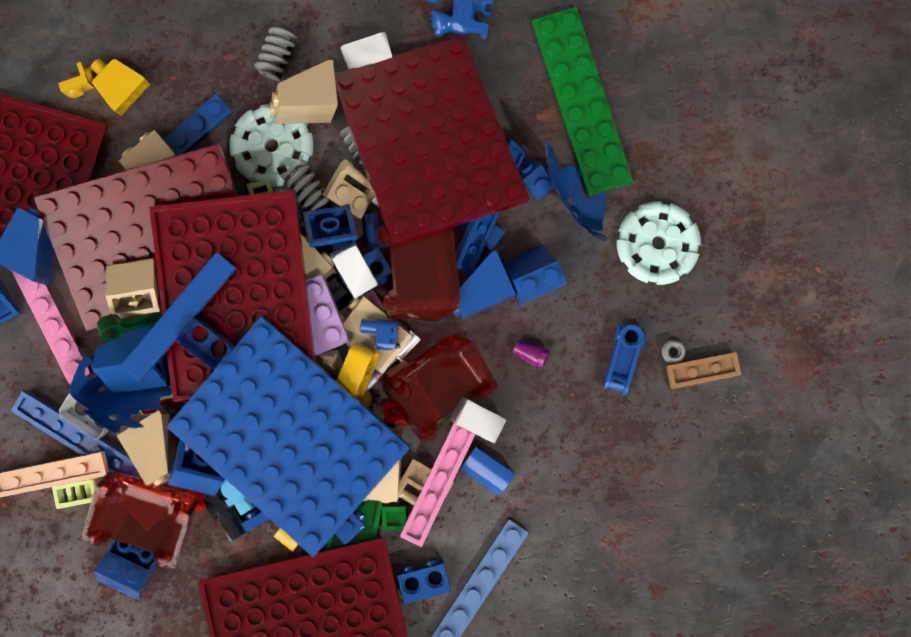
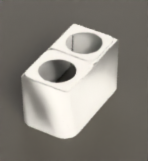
[340,32,392,69]
[330,242,378,298]
[59,394,117,440]
[449,397,506,443]

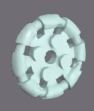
[229,104,314,187]
[617,201,701,285]

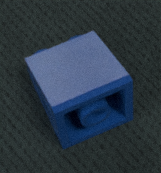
[0,207,53,286]
[502,245,567,307]
[451,250,516,321]
[91,325,169,394]

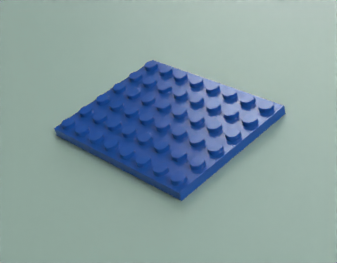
[167,316,411,557]

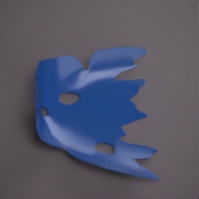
[546,142,607,242]
[70,355,172,434]

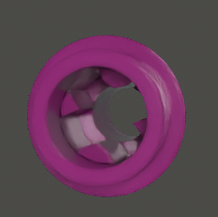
[513,340,550,368]

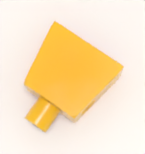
[90,58,151,116]

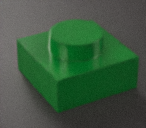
[382,506,406,531]

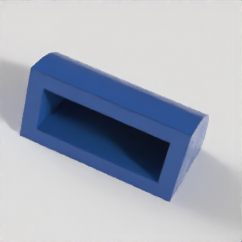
[459,446,515,496]

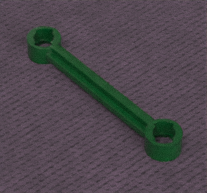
[96,309,162,342]

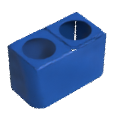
[176,317,235,370]

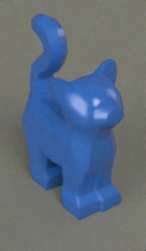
[427,0,493,40]

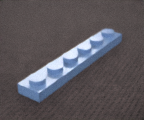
[431,519,529,637]

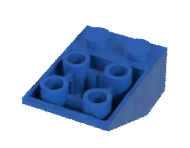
[95,514,174,600]

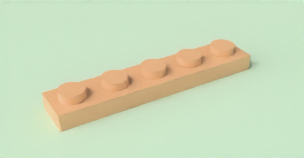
[0,451,110,497]

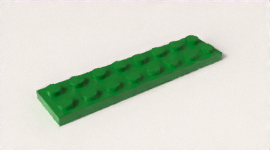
[532,7,633,197]

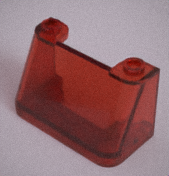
[378,223,460,322]
[382,334,498,443]
[81,472,199,569]

